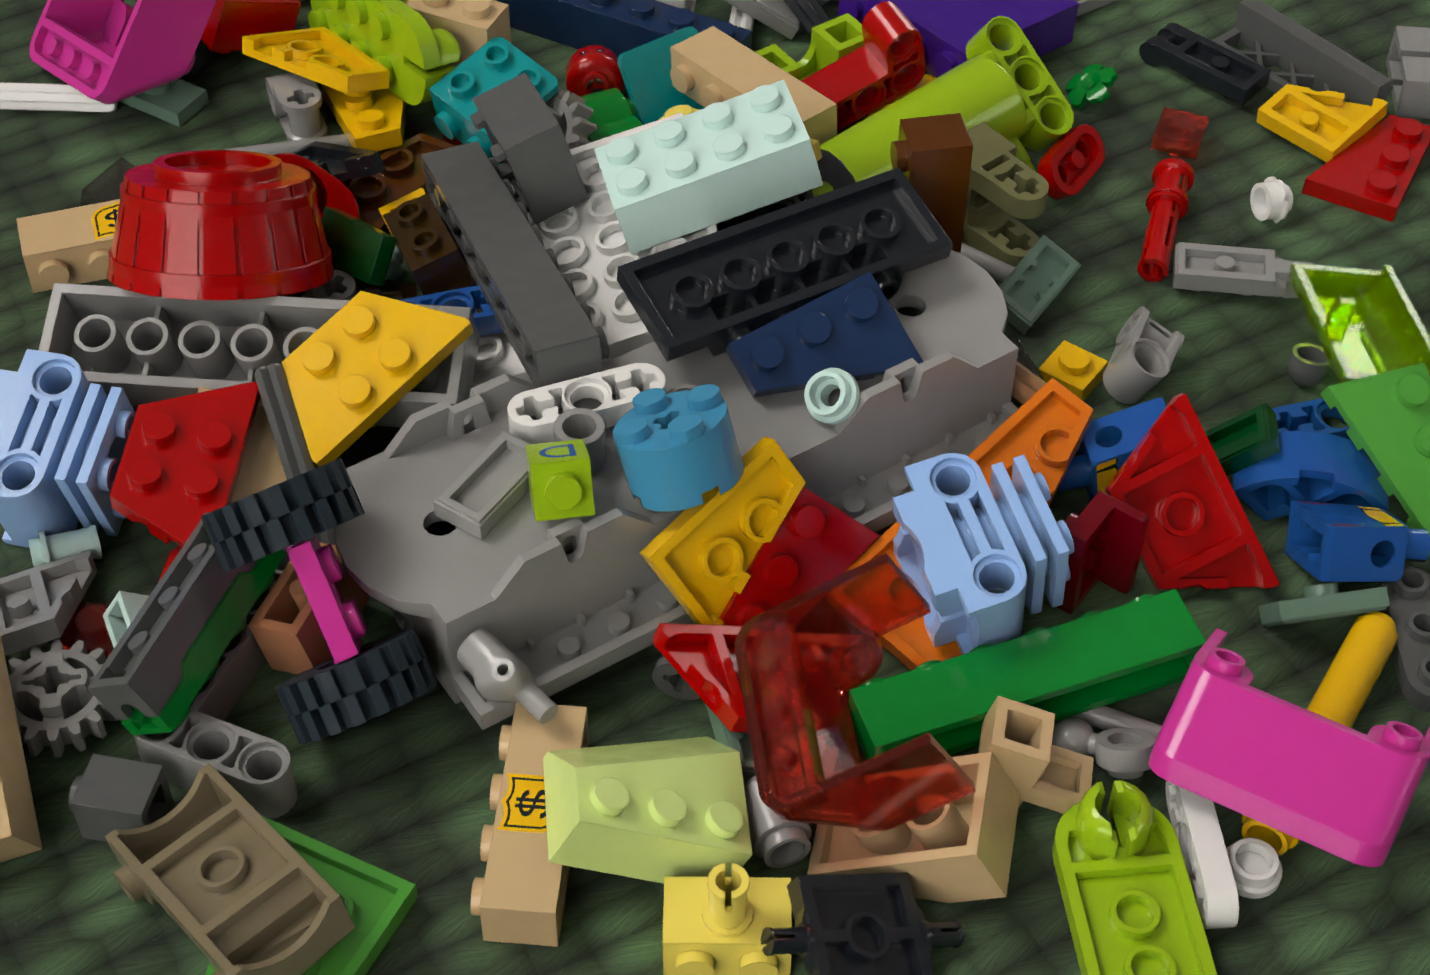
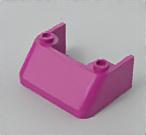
[29,0,217,105]
[1148,628,1430,867]

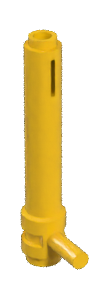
[1241,611,1398,856]

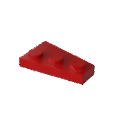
[1302,114,1430,222]
[719,486,880,628]

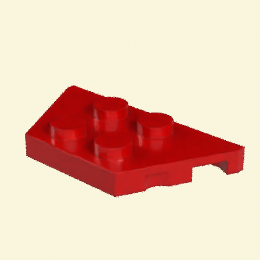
[110,382,261,547]
[1105,393,1280,589]
[652,623,863,734]

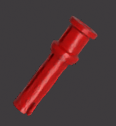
[1137,158,1195,282]

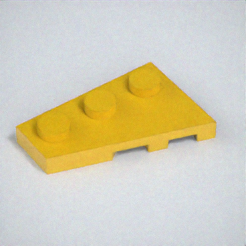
[242,26,390,97]
[321,84,408,151]
[639,436,806,625]

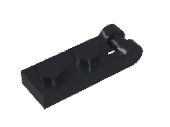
[1139,23,1271,105]

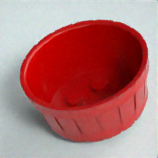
[107,150,334,300]

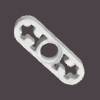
[507,363,666,444]
[1166,781,1239,929]

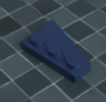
[726,272,924,397]

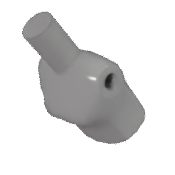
[457,629,558,724]

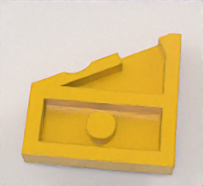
[1256,84,1388,163]

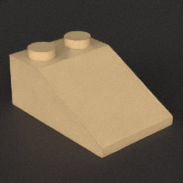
[807,751,1020,903]

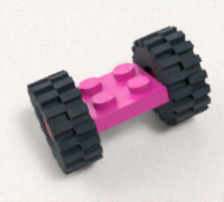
[201,458,438,744]

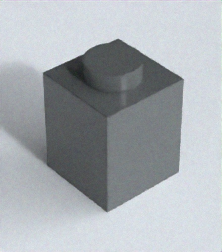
[69,753,173,842]

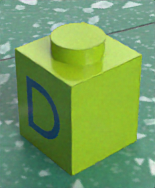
[525,439,595,522]

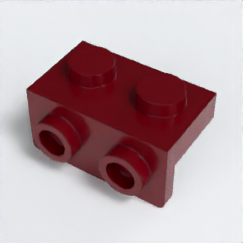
[1057,490,1149,615]

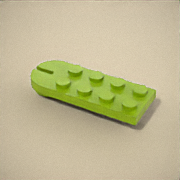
[308,0,462,106]
[1052,780,1217,975]

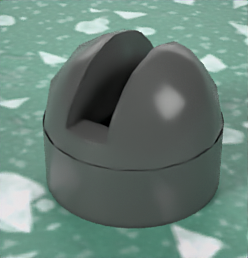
[1288,343,1333,387]

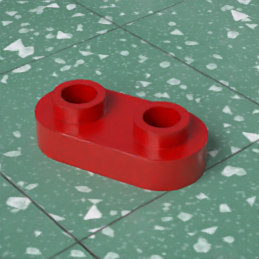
[1038,124,1105,200]

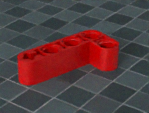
[801,1,926,132]

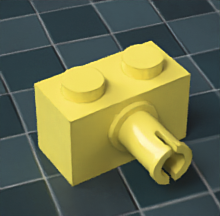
[663,863,792,975]

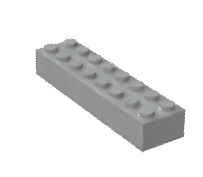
[39,283,480,427]

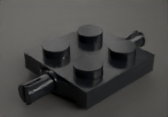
[761,873,964,975]

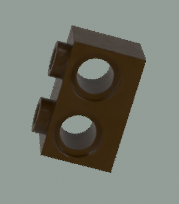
[383,193,475,295]

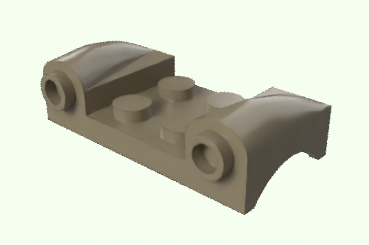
[104,763,355,975]

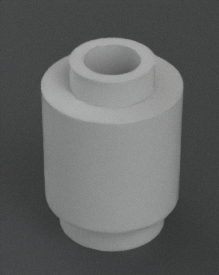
[744,773,812,868]

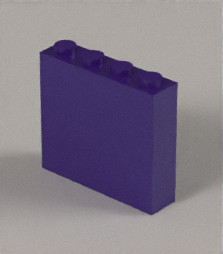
[838,0,1079,78]

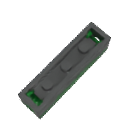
[87,512,286,736]

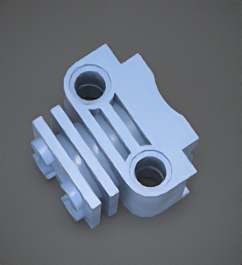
[0,349,136,548]
[893,453,1074,655]

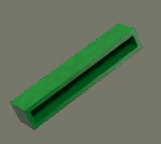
[849,589,1206,769]

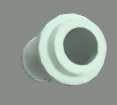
[28,525,103,567]

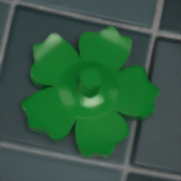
[1065,63,1119,110]

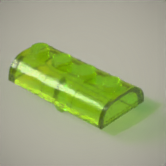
[1289,263,1430,383]

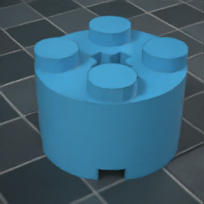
[613,384,744,511]

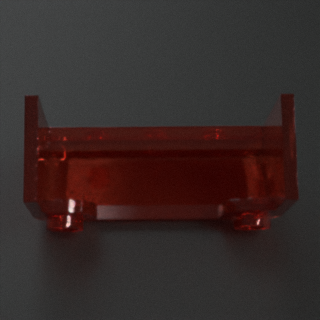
[735,553,976,831]

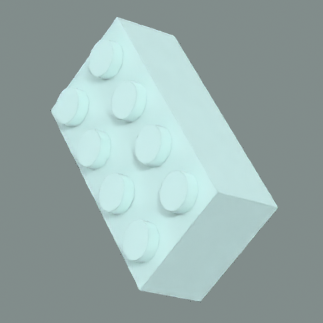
[594,79,823,255]

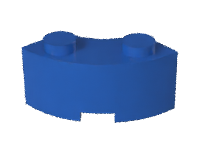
[1233,431,1389,521]

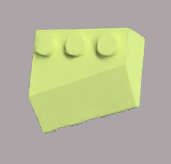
[543,736,753,884]

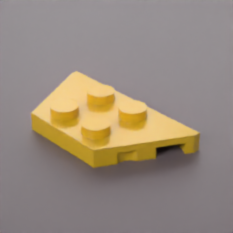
[282,291,474,468]

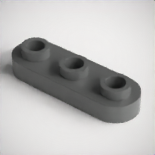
[1379,565,1430,712]

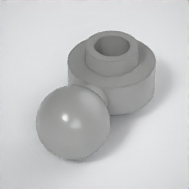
[1052,717,1156,779]

